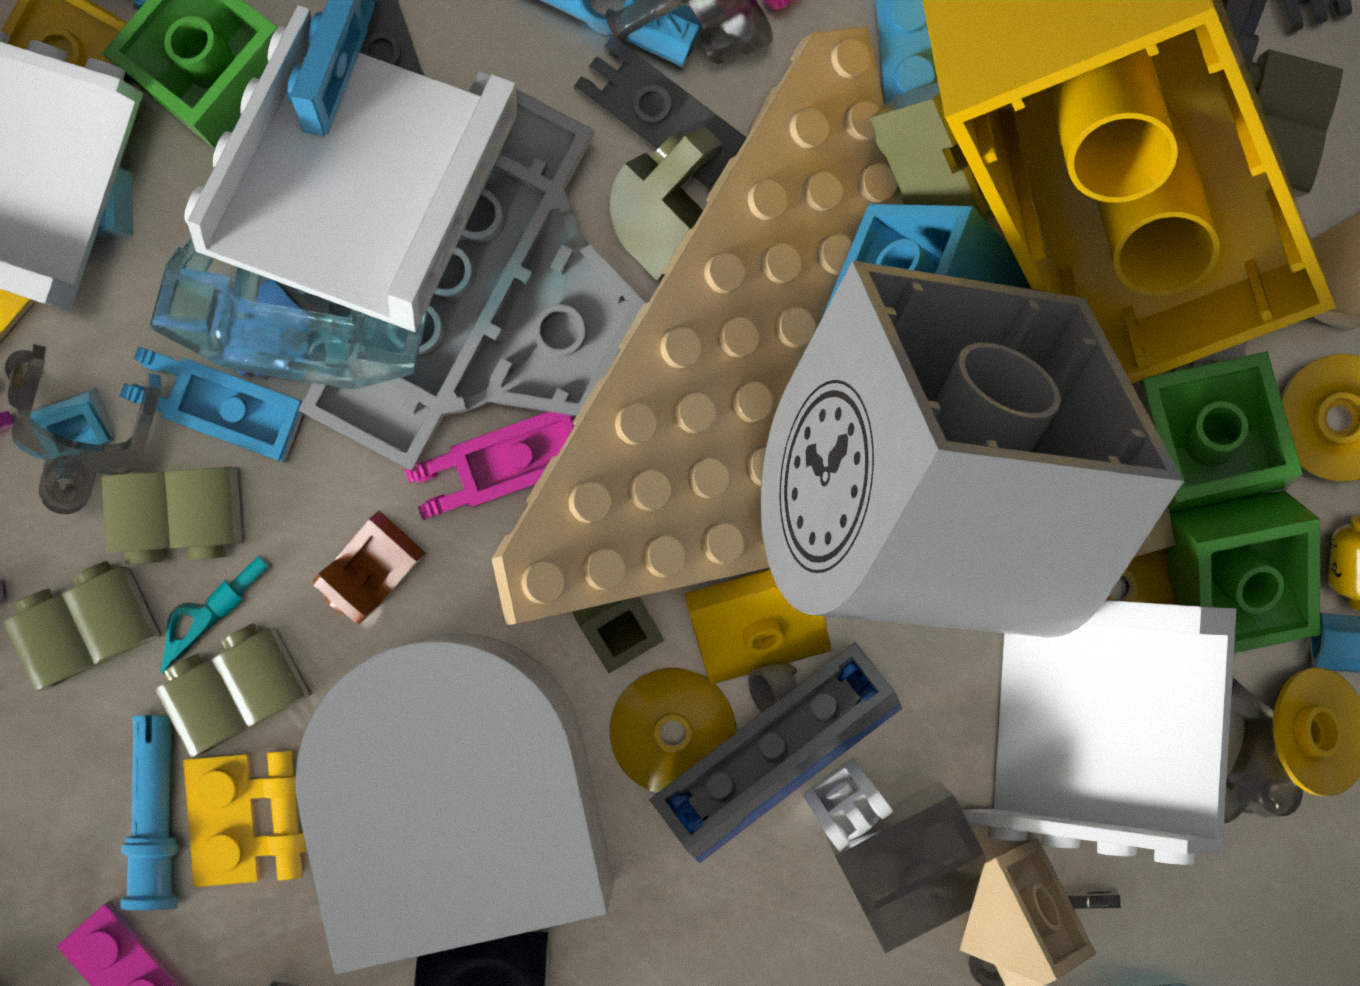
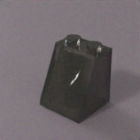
[827,781,987,953]

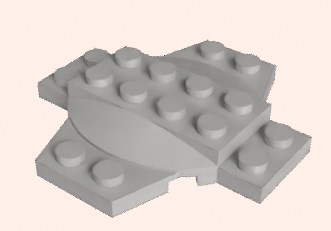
[295,70,646,472]

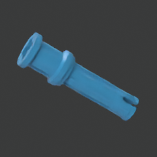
[120,715,179,910]

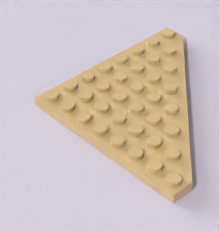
[491,26,903,626]

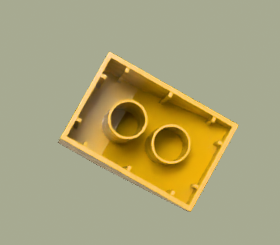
[922,0,1336,384]

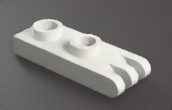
[802,758,893,852]

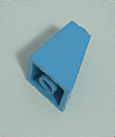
[823,204,1031,316]

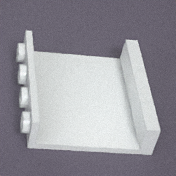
[185,5,517,332]
[0,30,143,312]
[963,600,1236,865]

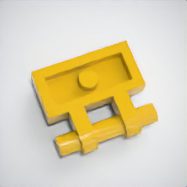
[183,750,307,887]

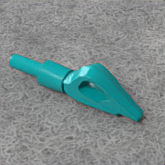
[160,555,270,675]

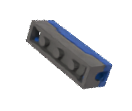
[649,642,902,863]

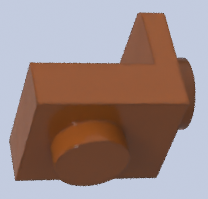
[313,510,426,624]

